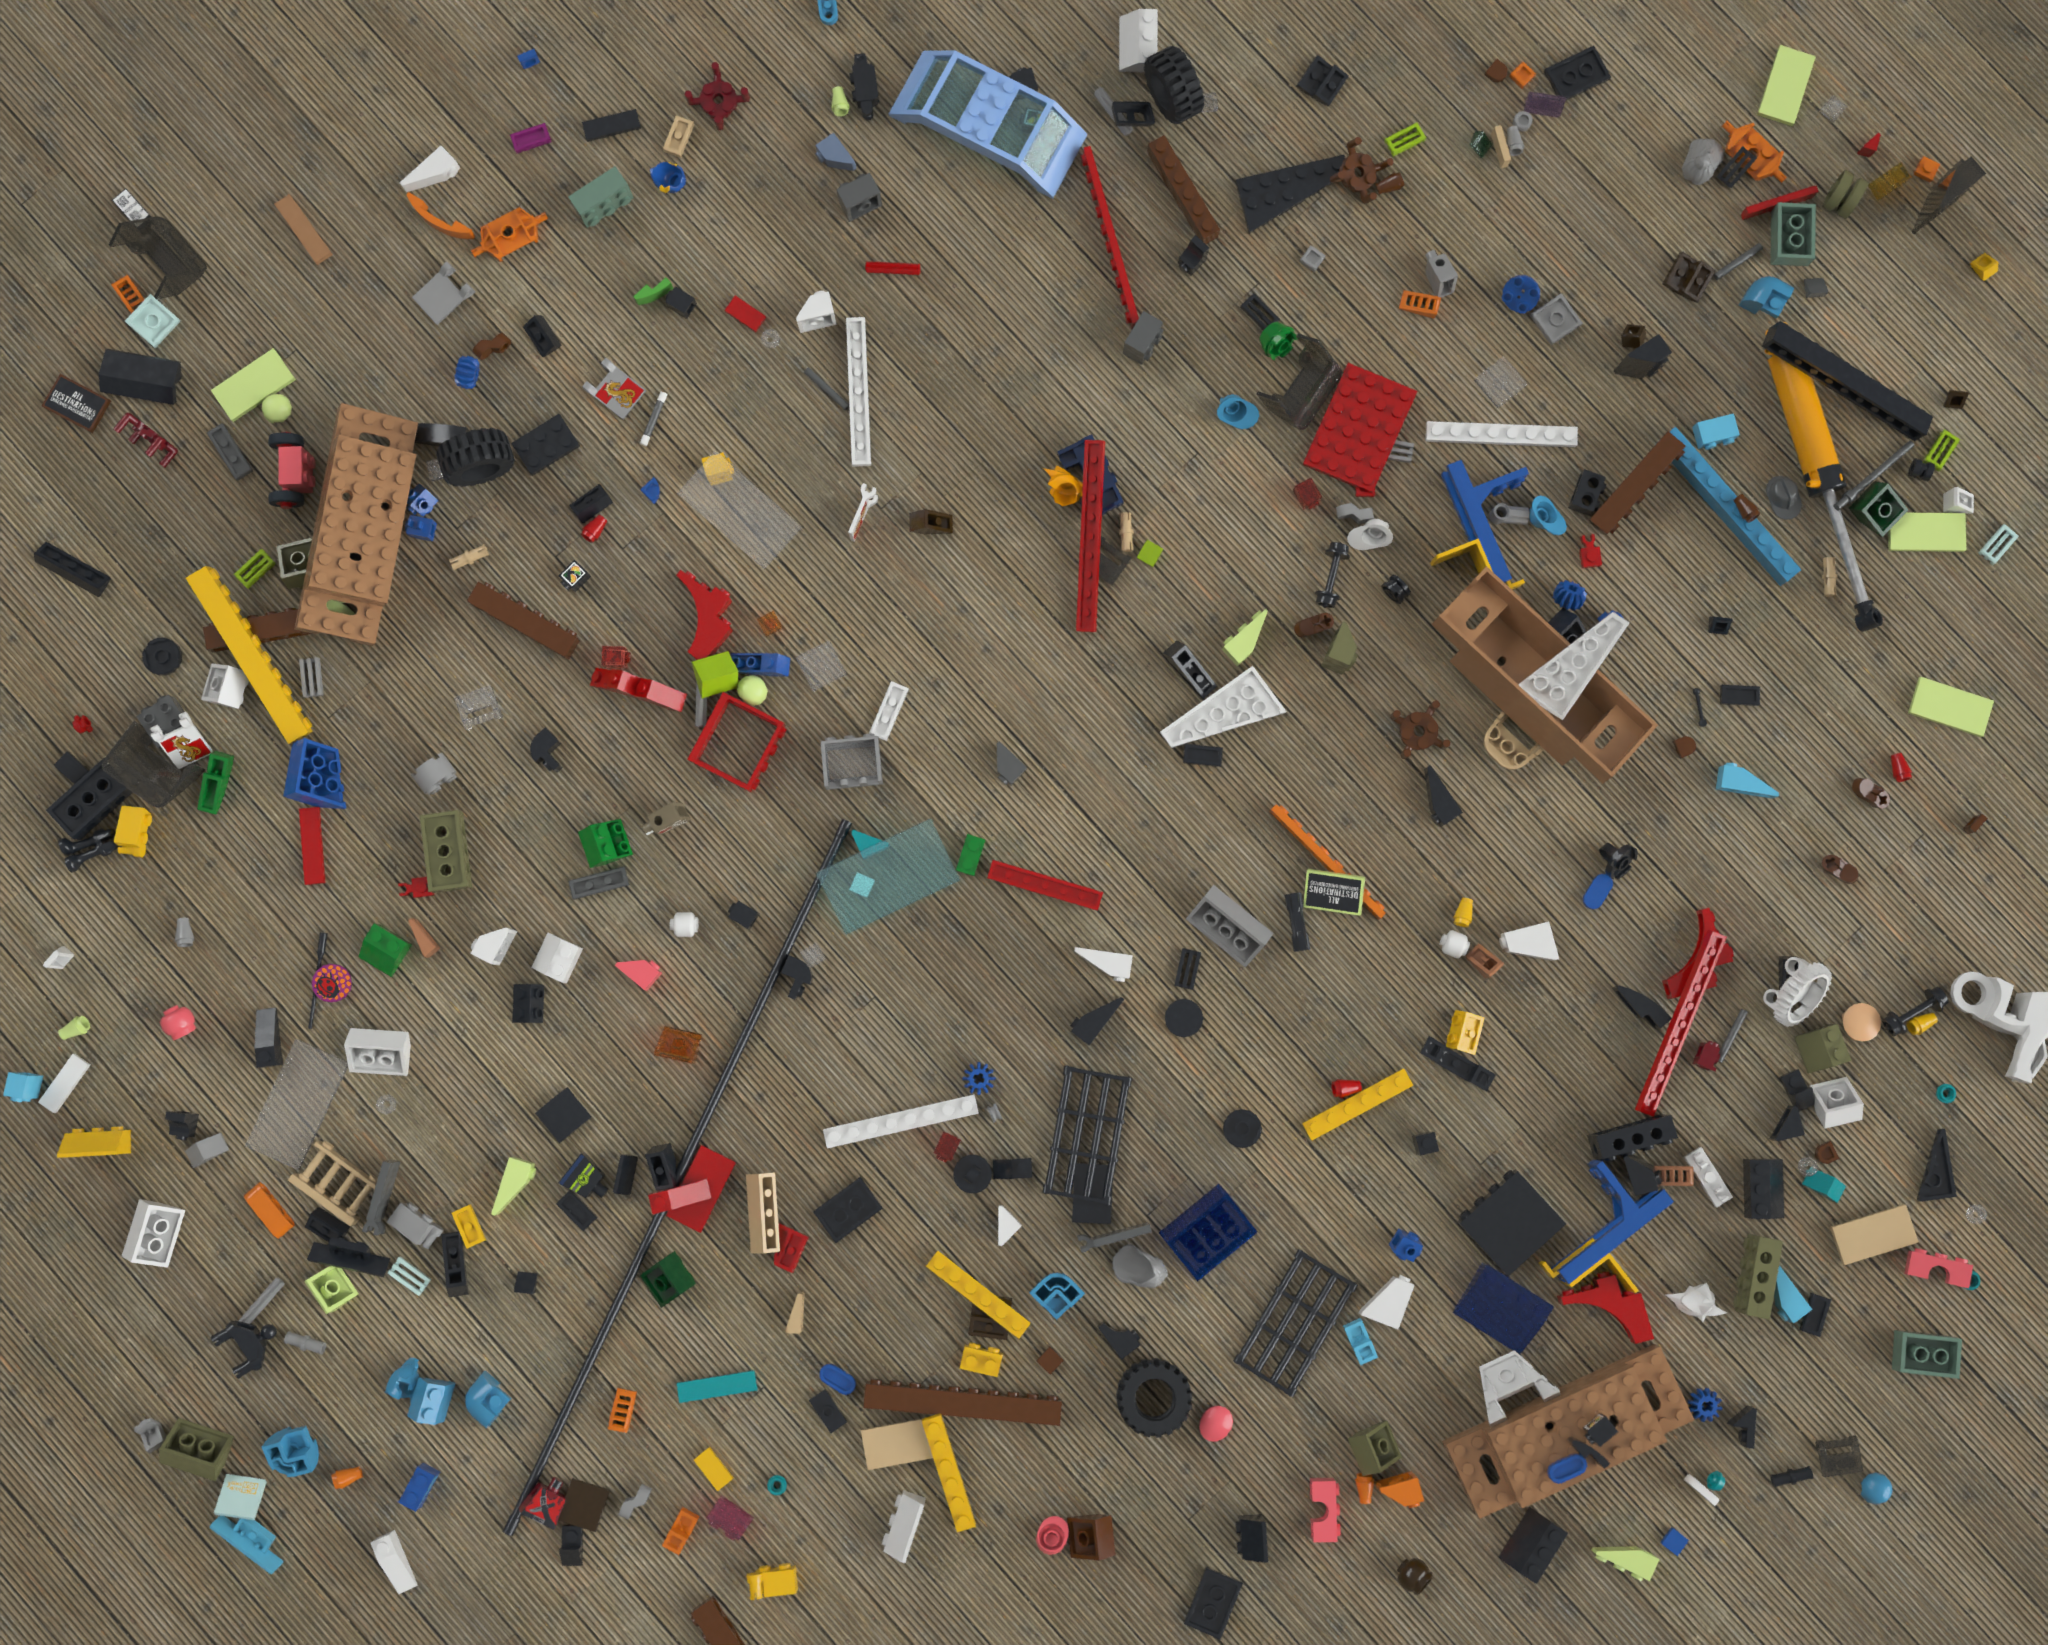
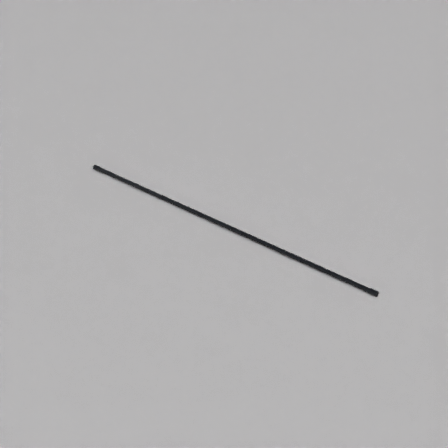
[503,819,853,1536]

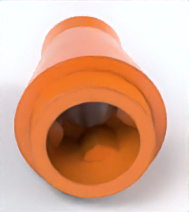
[331,1466,363,1490]
[1355,1473,1375,1504]

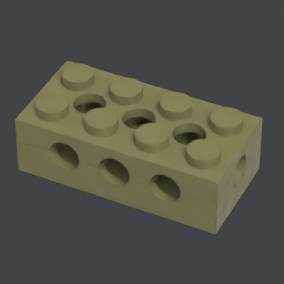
[419,810,472,893]
[1733,1234,1783,1320]

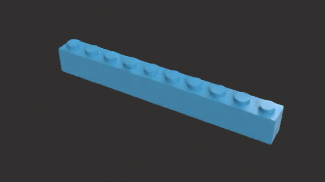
[1670,427,1801,586]

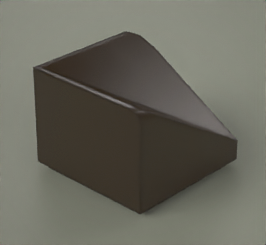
[1621,324,1646,348]

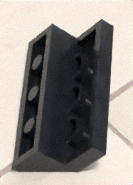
[99,349,182,405]

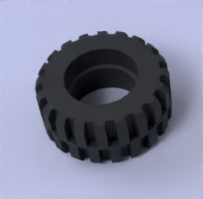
[1144,46,1205,124]
[436,428,515,487]
[1116,1358,1192,1438]

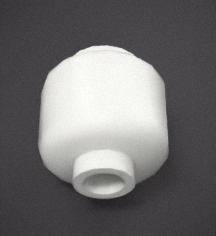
[670,912,699,937]
[1439,930,1470,958]

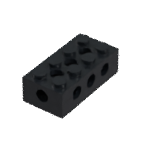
[46,758,138,840]
[1587,1114,1678,1162]

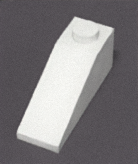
[400,146,460,192]
[1074,947,1133,982]
[370,1530,418,1594]

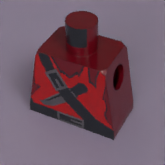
[519,1477,566,1530]

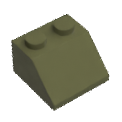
[1794,1024,1852,1073]
[1348,1420,1402,1476]

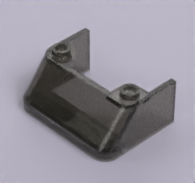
[108,216,207,300]
[1256,333,1342,430]

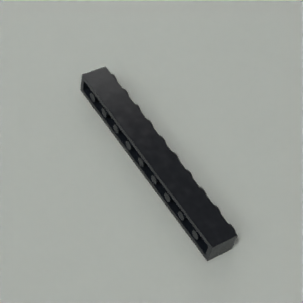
[1762,321,1933,441]

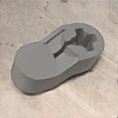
[1336,503,1374,524]
[618,1484,652,1520]

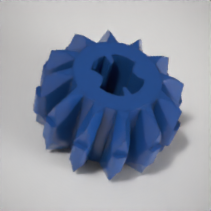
[455,356,480,389]
[1552,580,1587,611]
[962,1062,995,1095]
[1687,1388,1722,1422]

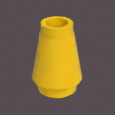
[1453,898,1473,927]
[1906,1012,1938,1035]

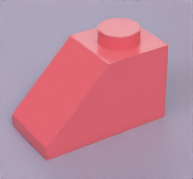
[615,960,662,991]

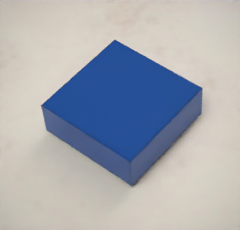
[517,49,540,69]
[1660,1527,1689,1556]

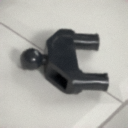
[211,1321,277,1379]

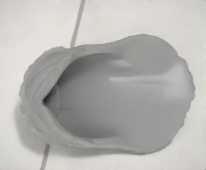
[1682,139,1724,185]
[1112,1244,1168,1288]

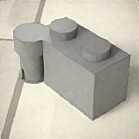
[387,1202,444,1249]

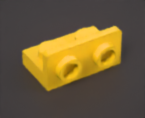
[1446,1010,1485,1055]
[959,1342,1003,1377]

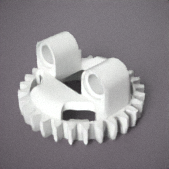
[1763,957,1832,1027]

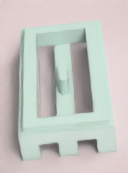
[1978,524,2019,565]
[388,1256,432,1296]

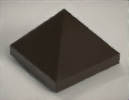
[1943,390,1969,409]

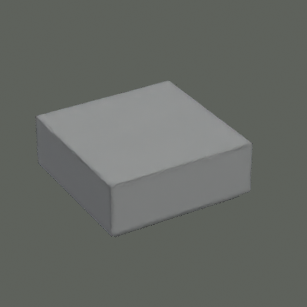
[1299,245,1326,272]

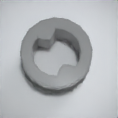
[987,1103,1002,1123]

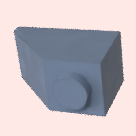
[815,133,856,171]

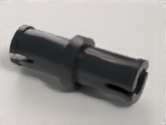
[1770,1466,1814,1488]

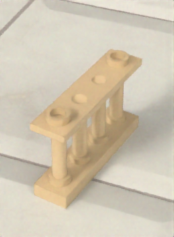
[288,1140,378,1226]

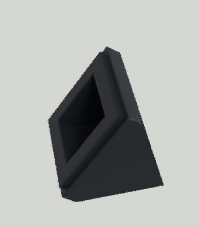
[1708,617,1733,635]

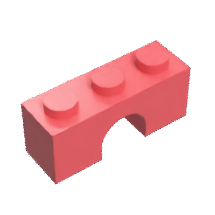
[1904,1248,1973,1288]
[1310,1478,1341,1542]

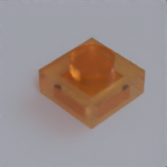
[757,610,783,637]

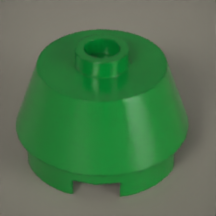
[1259,322,1298,360]

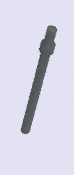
[1833,441,1914,511]

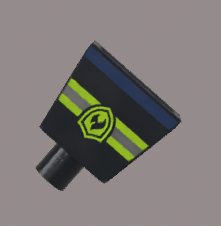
[558,1152,609,1198]

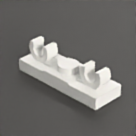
[1684,1147,1733,1208]

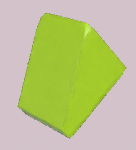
[1137,540,1163,568]

